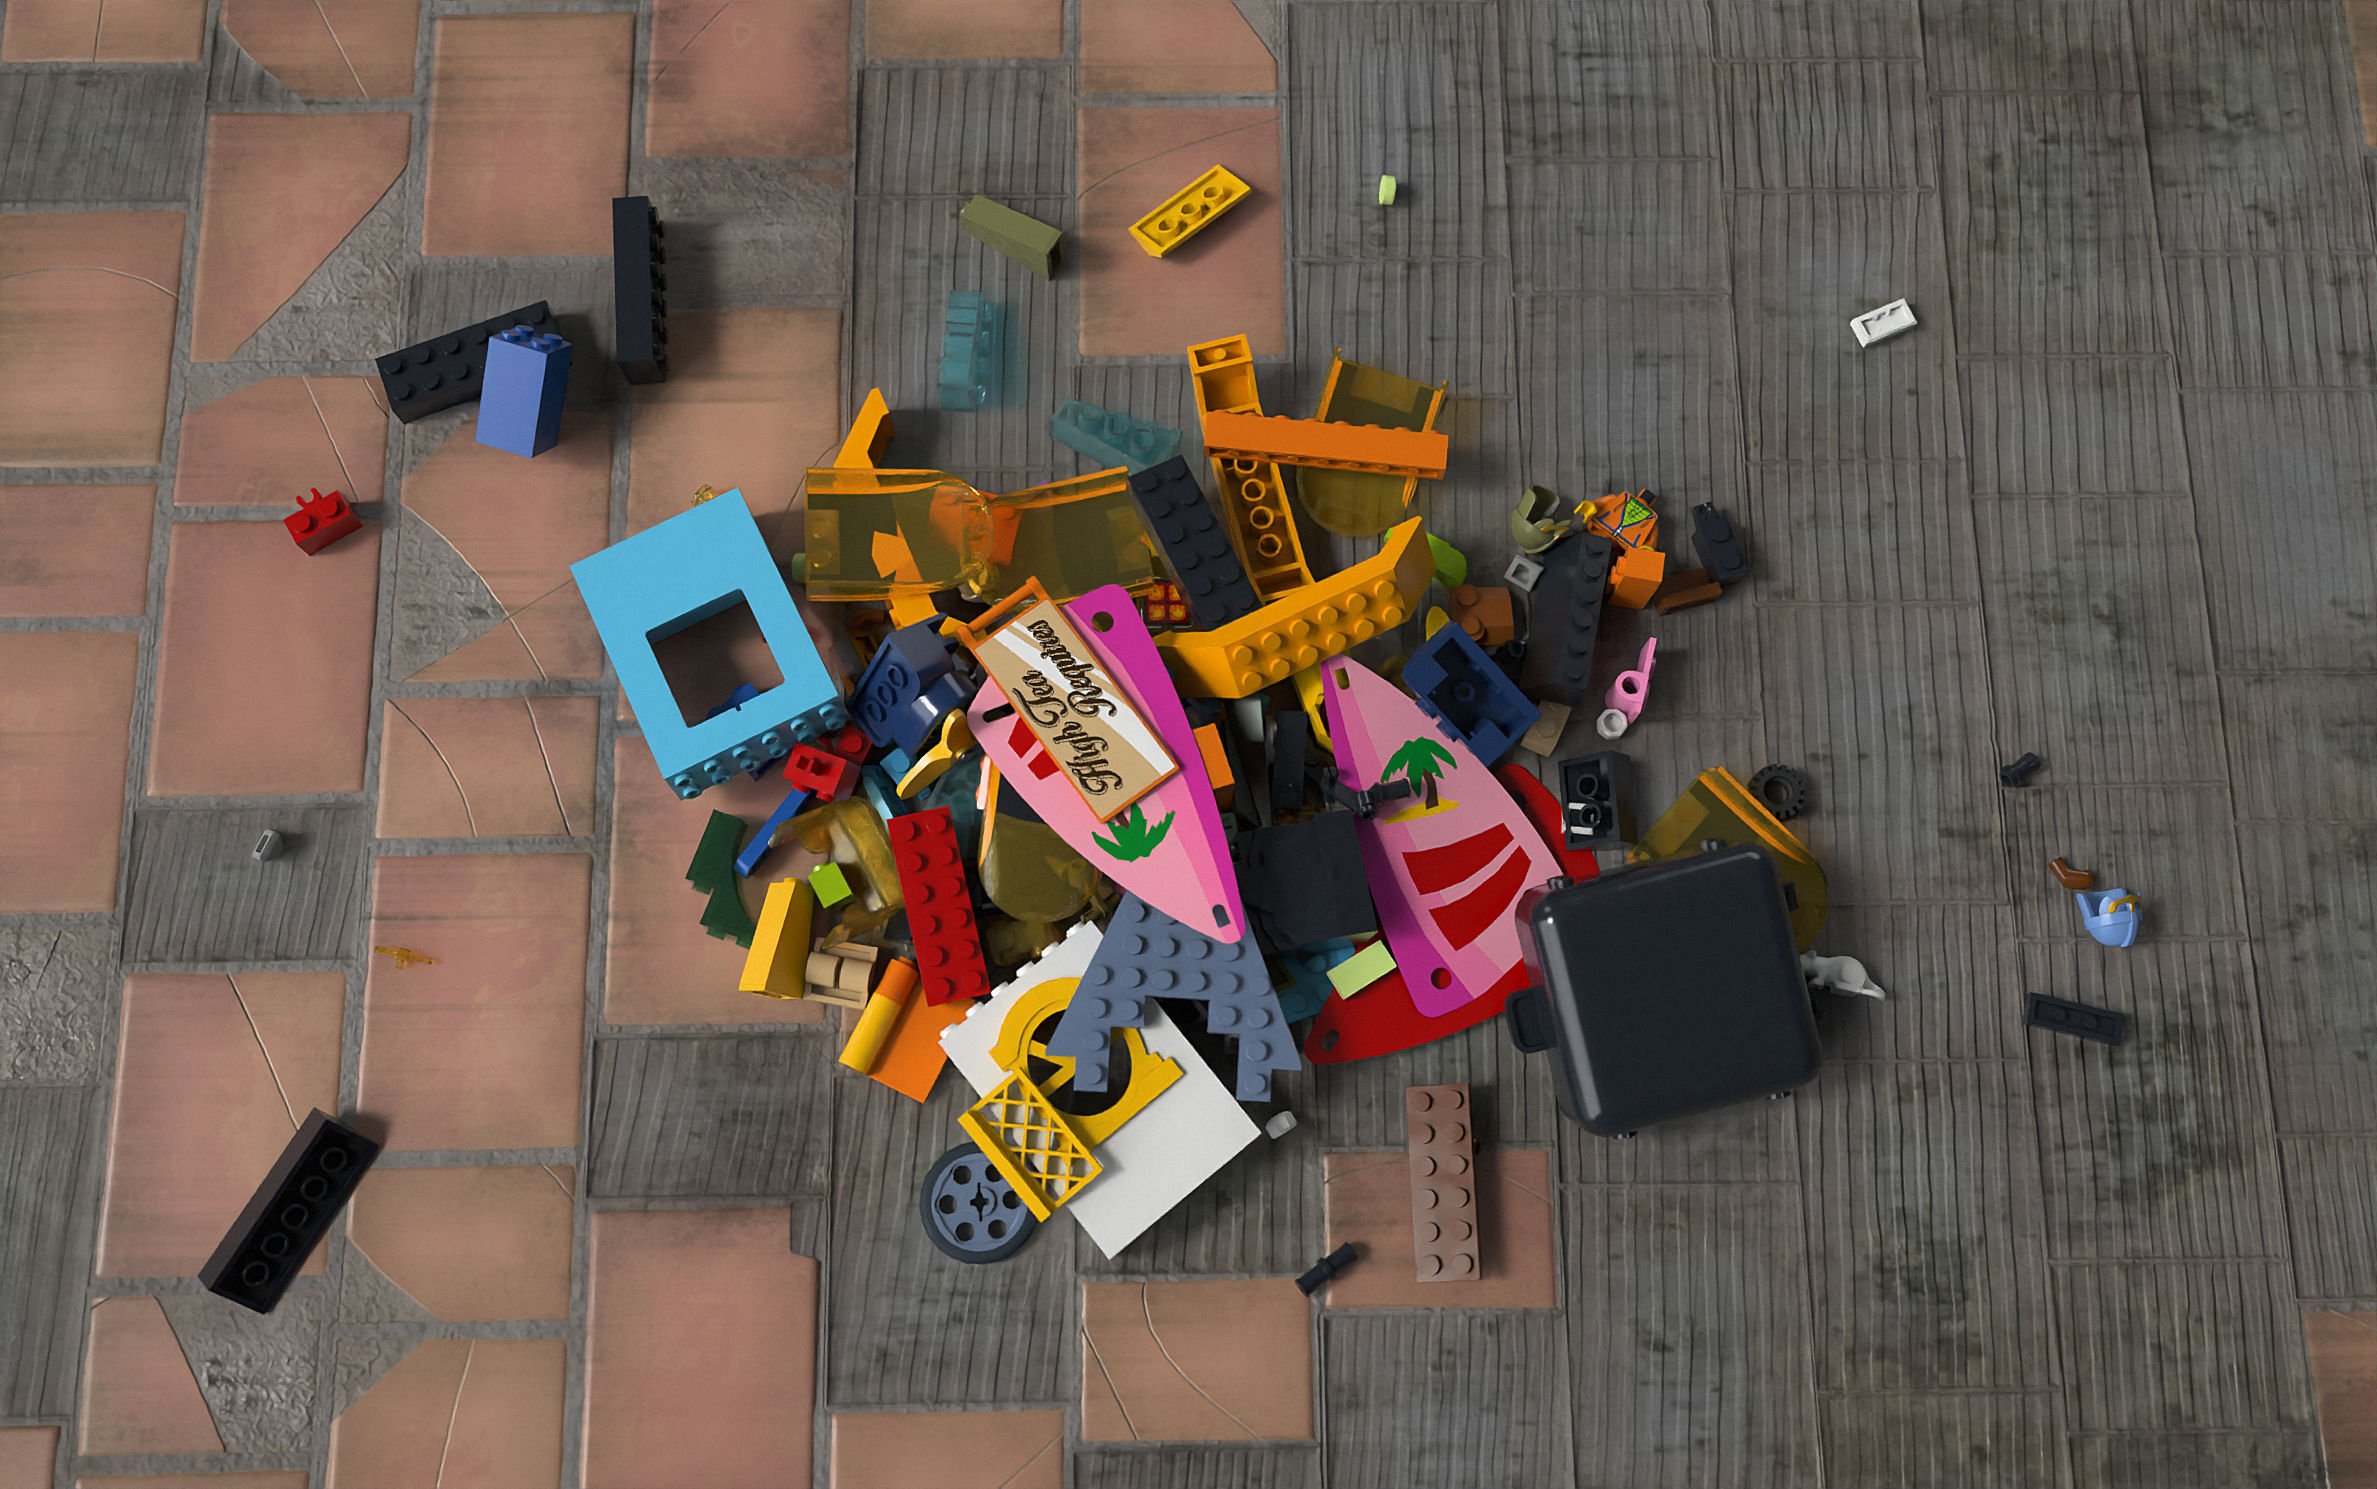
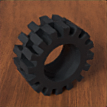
[1745,764,1806,823]

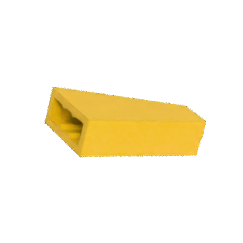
[739,878,814,1000]

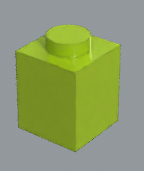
[807,861,856,913]

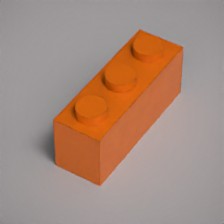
[1604,547,1665,610]

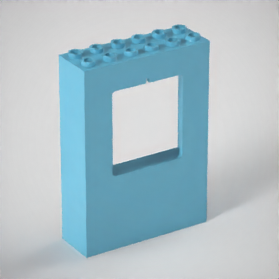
[569,487,851,801]

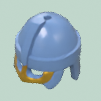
[2076,888,2143,947]

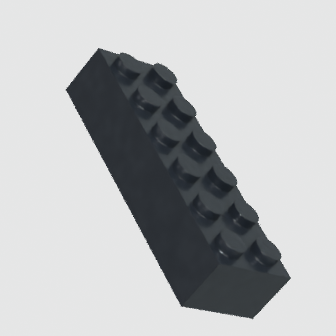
[612,196,670,385]
[375,300,573,424]
[1126,454,1263,632]

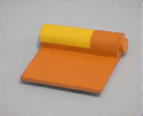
[838,956,975,1104]

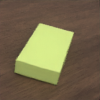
[1326,940,1397,1000]

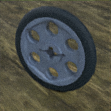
[919,1141,1038,1265]

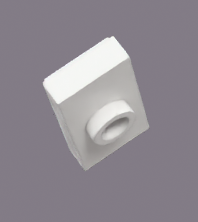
[1850,298,1918,348]

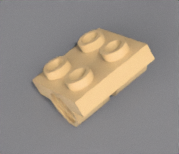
[803,937,879,1011]

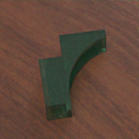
[685,809,757,951]

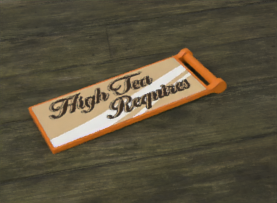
[955,575,1179,824]

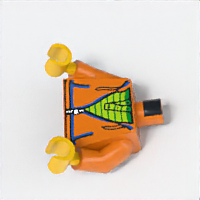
[1574,489,1659,557]

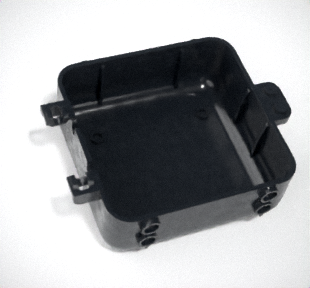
[1503,837,1827,1139]

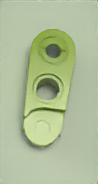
[1383,527,1467,589]

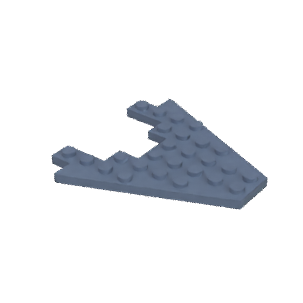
[1045,890,1302,1102]

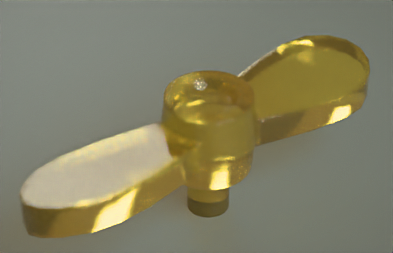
[374,946,433,970]

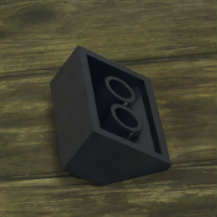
[1558,750,1639,852]

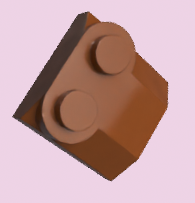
[1447,584,1514,648]

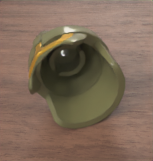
[1511,483,1572,554]

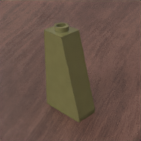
[960,194,1065,281]

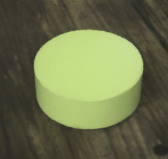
[1379,175,1396,205]
[792,553,811,583]

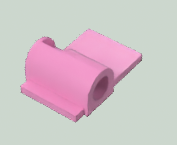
[1605,637,1657,725]

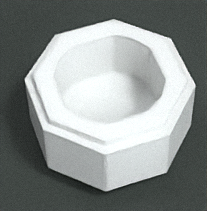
[1596,709,1628,740]
[1265,1111,1297,1139]

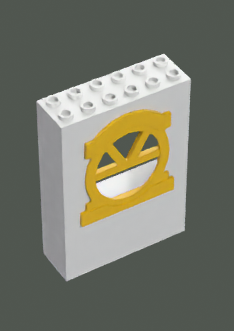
[938,920,1261,1260]

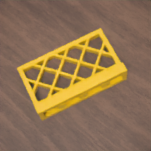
[957,1067,1104,1222]

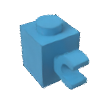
[879,747,932,801]

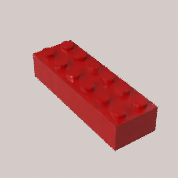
[886,805,992,1007]

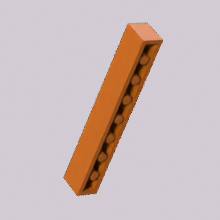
[1203,409,1449,480]

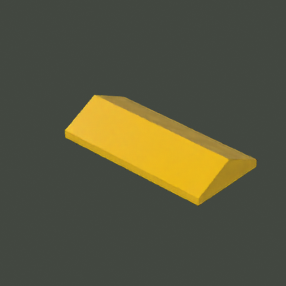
[1129,164,1252,258]

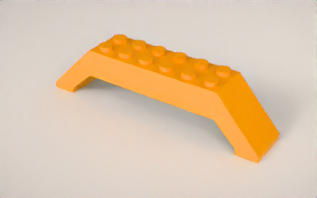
[1187,333,1315,607]
[832,387,987,666]
[1152,516,1437,698]

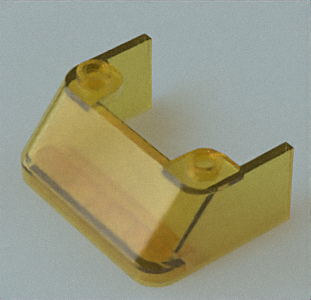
[768,796,905,951]

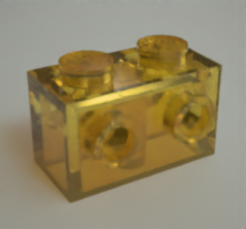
[985,911,1054,967]

